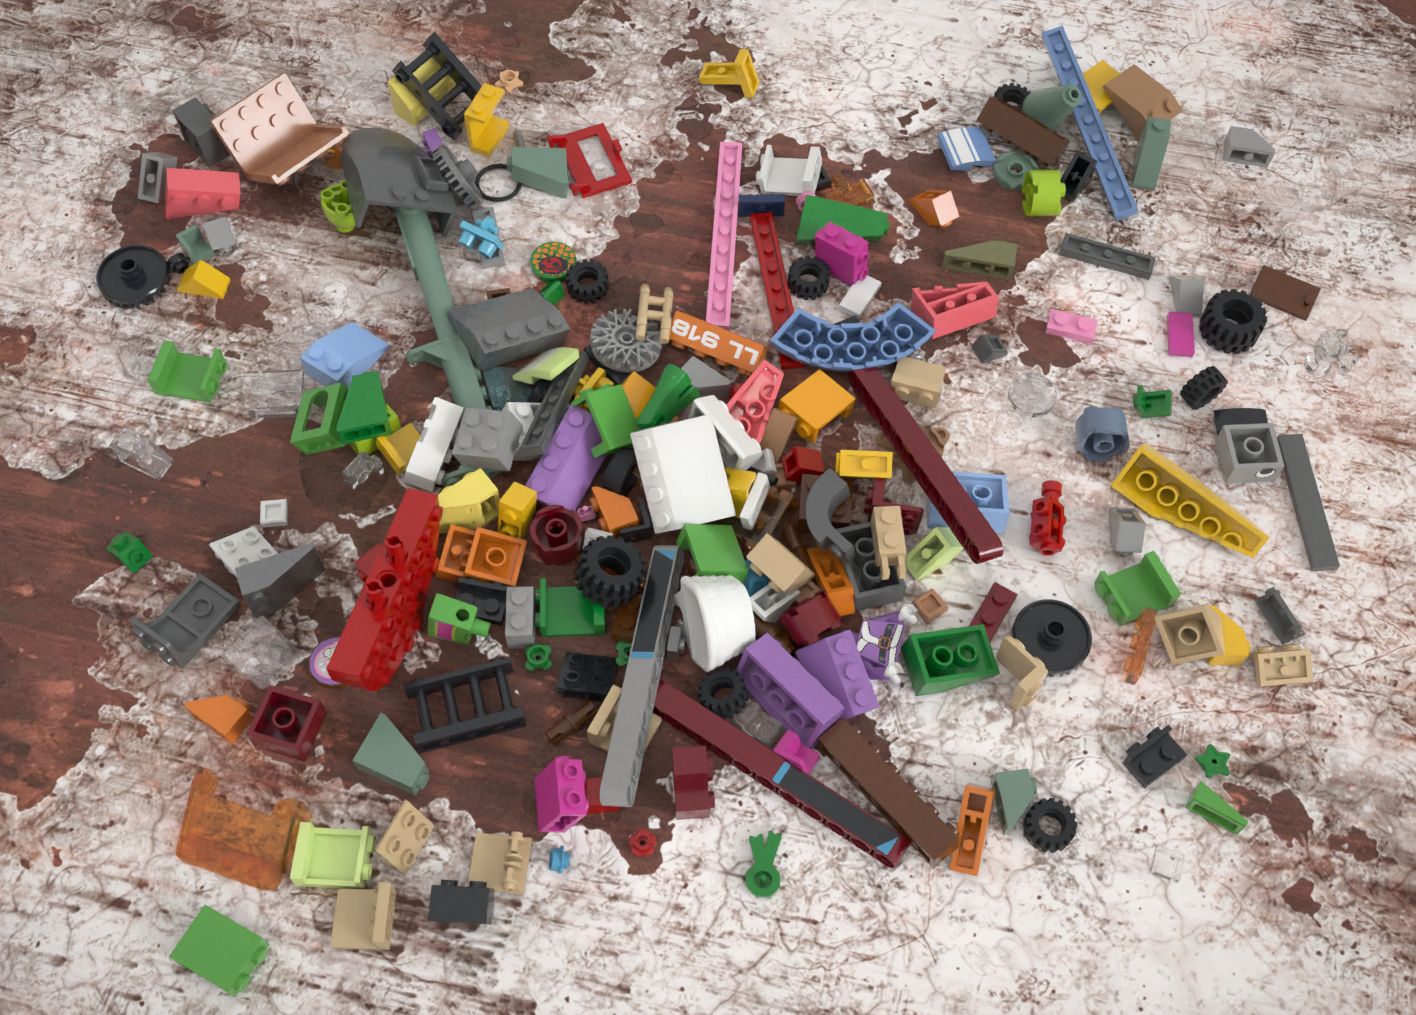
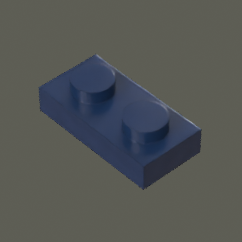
[738,194,785,217]

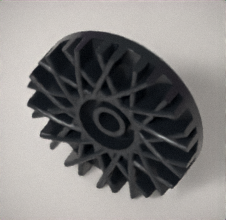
[96,245,171,309]
[1011,599,1092,677]

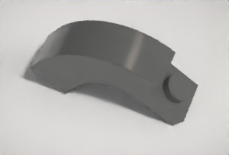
[806,468,856,563]

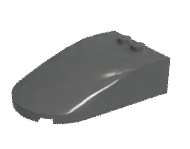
[341,128,457,237]

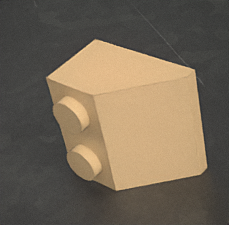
[746,533,816,595]

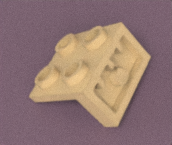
[587,685,662,753]
[331,882,397,950]

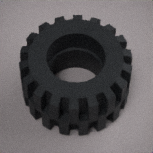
[1199,289,1267,354]
[574,535,646,608]

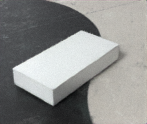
[838,276,882,320]
[740,472,770,530]

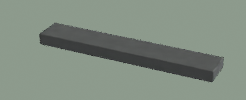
[519,352,589,457]
[1277,434,1340,571]

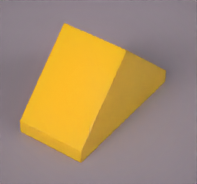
[177,260,231,299]

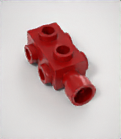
[1029,480,1067,556]

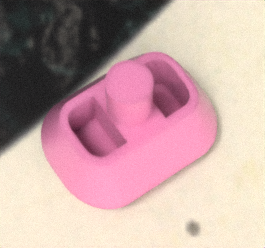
[576,506,596,522]

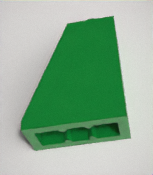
[336,371,392,445]

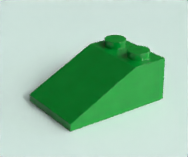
[901,624,1000,696]

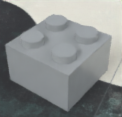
[452,408,523,471]

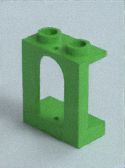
[290,383,348,455]

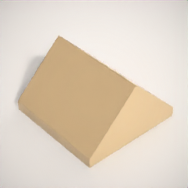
[1154,604,1225,665]

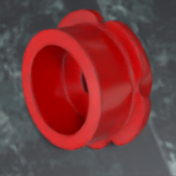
[629,829,657,857]

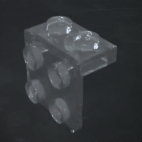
[218,615,299,689]

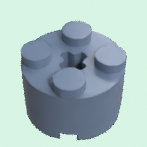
[1075,406,1130,462]

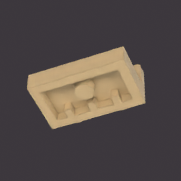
[1248,644,1313,686]

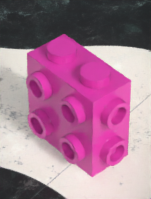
[815,222,869,286]
[535,756,589,833]

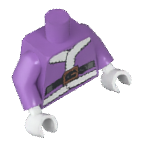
[843,604,918,684]

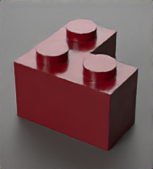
[672,746,715,820]

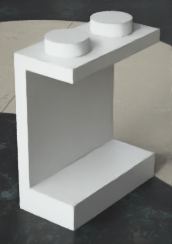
[756,145,822,196]

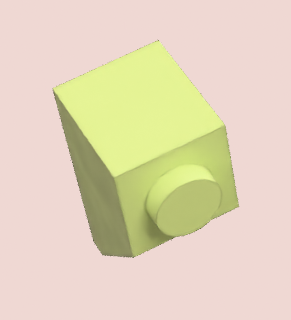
[905,527,963,580]

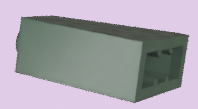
[1132,117,1171,190]
[507,147,568,198]
[352,713,430,796]

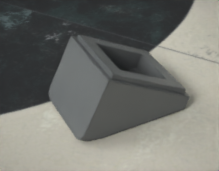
[972,335,1008,363]

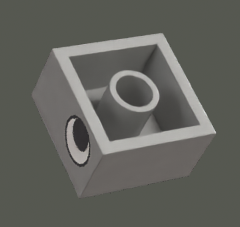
[1215,423,1284,483]

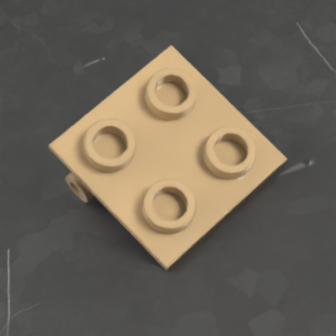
[375,799,434,876]
[467,832,533,895]

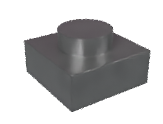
[667,626,686,662]

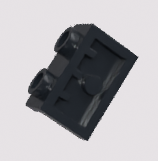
[454,577,507,626]
[1122,725,1187,789]

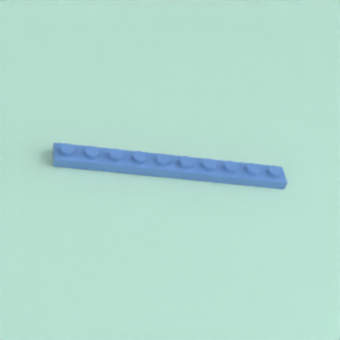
[1042,25,1138,221]

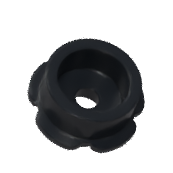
[167,253,190,274]

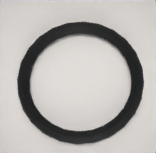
[475,163,522,202]

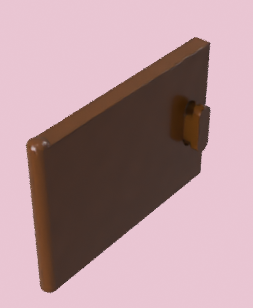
[1249,265,1321,321]

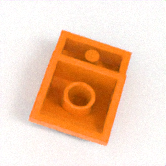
[435,524,527,587]

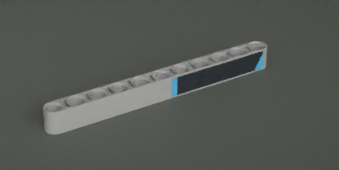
[600,545,684,807]

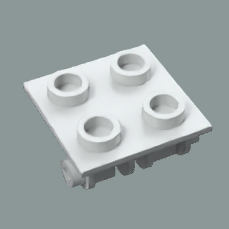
[209,526,278,583]

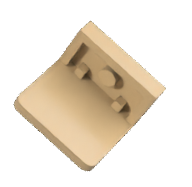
[890,357,946,409]
[996,635,1048,712]

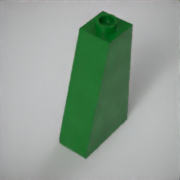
[795,195,890,246]

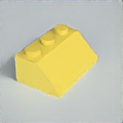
[387,52,456,126]

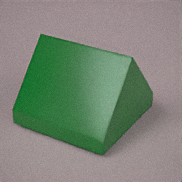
[538,281,565,306]

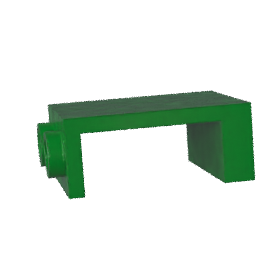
[535,578,605,637]

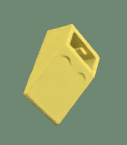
[438,468,500,534]

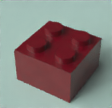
[246,685,327,762]

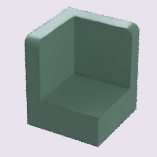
[176,225,215,265]

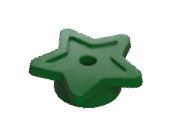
[1195,744,1231,778]

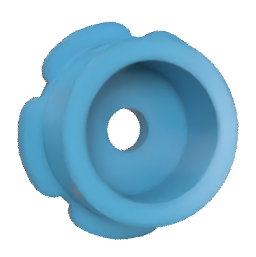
[549,845,570,874]

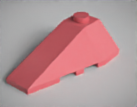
[726,359,784,444]

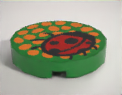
[530,241,577,283]

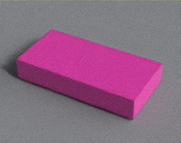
[1167,312,1195,357]

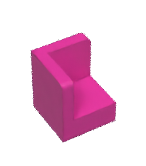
[773,729,820,774]

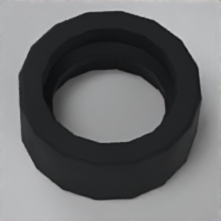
[602,447,641,497]

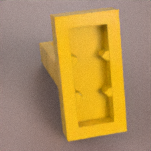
[699,49,760,98]

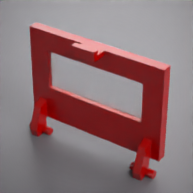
[546,123,632,199]

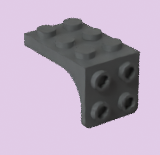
[128,573,241,669]

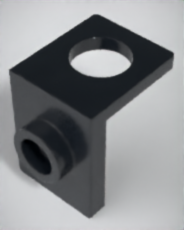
[620,498,653,543]

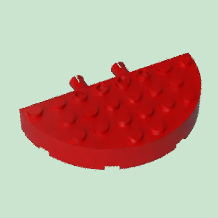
[326,488,443,692]

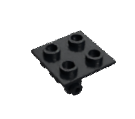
[556,652,617,702]

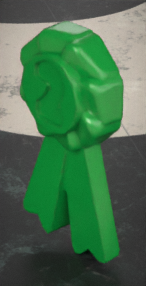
[746,831,782,898]

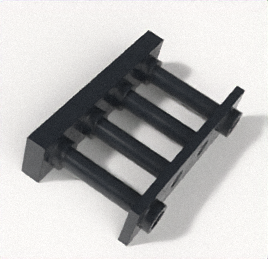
[392,32,482,140]
[403,657,527,754]

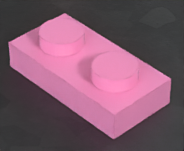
[1045,309,1097,344]

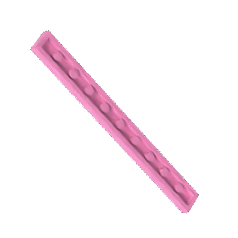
[706,142,742,330]

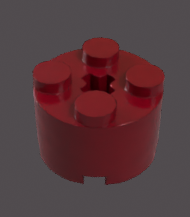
[530,505,584,566]
[779,589,843,647]

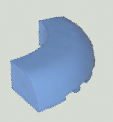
[769,302,936,372]

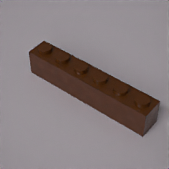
[818,718,960,869]

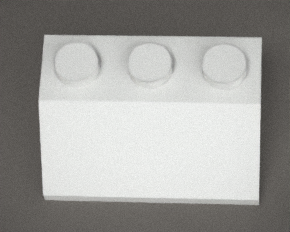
[688,395,762,470]

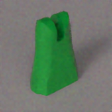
[636,364,700,430]

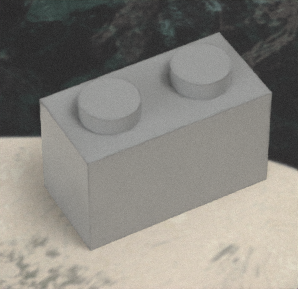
[505,586,536,649]

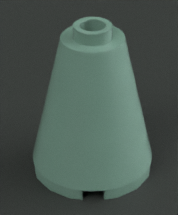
[1022,84,1082,130]

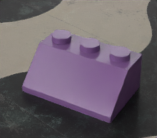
[795,630,880,722]

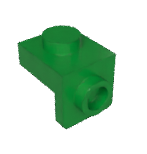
[1133,385,1172,418]
[105,531,153,573]

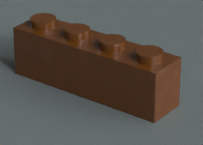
[977,96,1070,167]

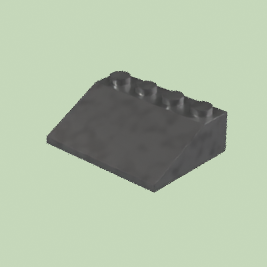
[447,288,570,371]

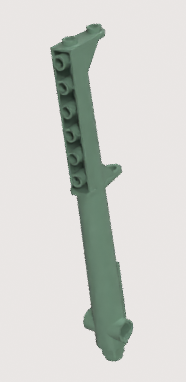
[394,207,506,486]

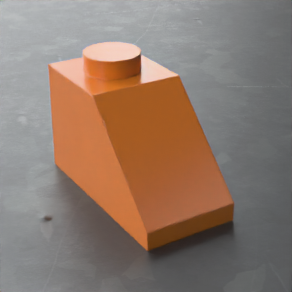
[909,190,959,228]
[184,695,254,745]

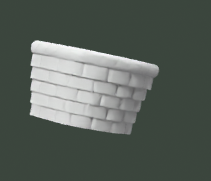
[674,575,756,672]

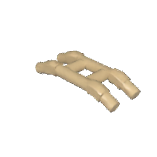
[635,284,673,344]

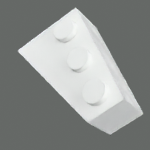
[404,397,464,492]

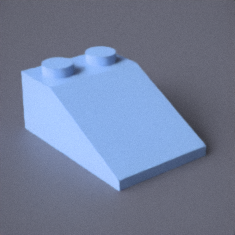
[300,322,390,389]

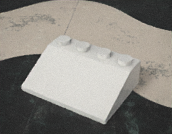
[630,414,736,534]

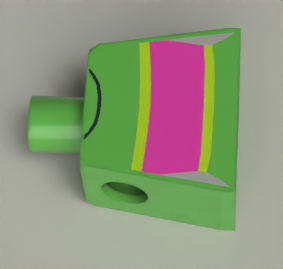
[427,593,491,644]

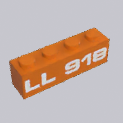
[669,310,769,376]

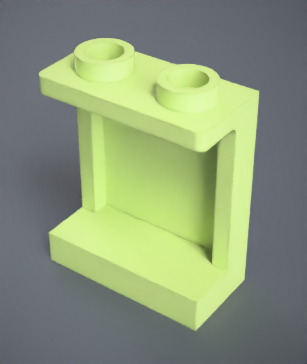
[290,822,376,889]

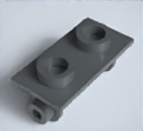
[1254,587,1305,644]

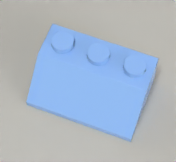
[927,472,1009,533]

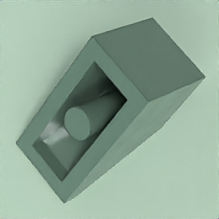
[991,769,1037,835]

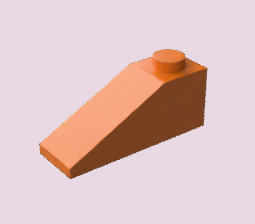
[806,547,855,617]
[949,783,996,876]

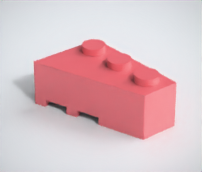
[165,168,241,220]
[911,282,999,339]

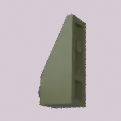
[941,240,1017,280]

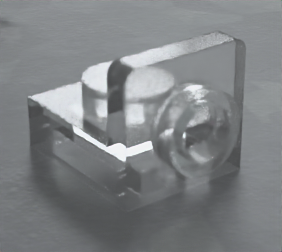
[342,451,385,489]

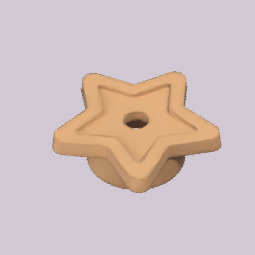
[495,70,523,93]

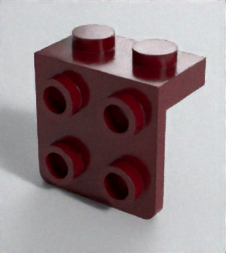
[863,478,924,535]

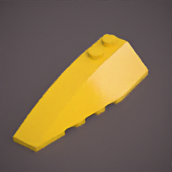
[1110,443,1270,558]

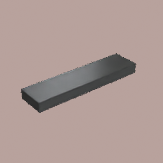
[1059,233,1156,280]

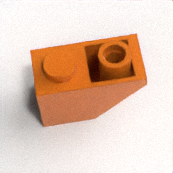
[589,486,639,539]

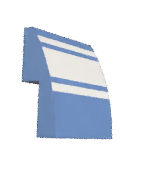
[936,127,996,171]

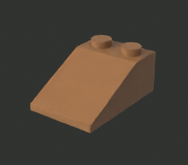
[1103,64,1183,141]

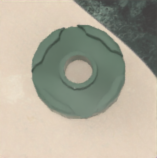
[993,151,1038,191]

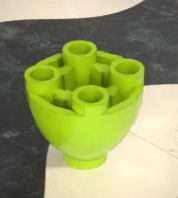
[321,180,366,233]

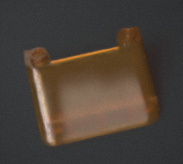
[176,766,312,891]

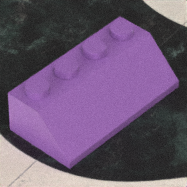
[525,404,607,512]
[736,633,845,749]

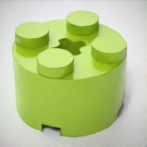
[1022,170,1066,216]

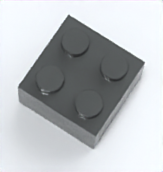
[172,97,230,167]

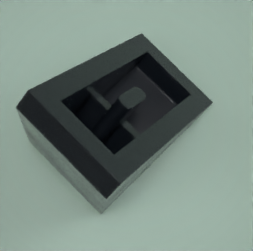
[1060,150,1097,202]

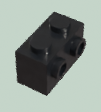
[428,880,495,925]

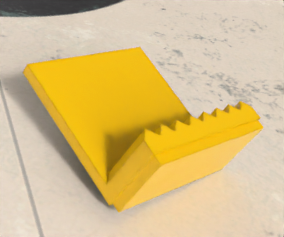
[376,423,421,475]

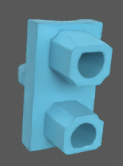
[459,216,505,258]

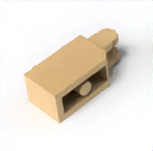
[870,506,907,580]

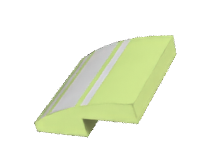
[513,347,580,384]

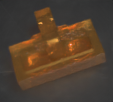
[823,172,875,206]

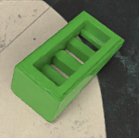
[1185,781,1248,835]

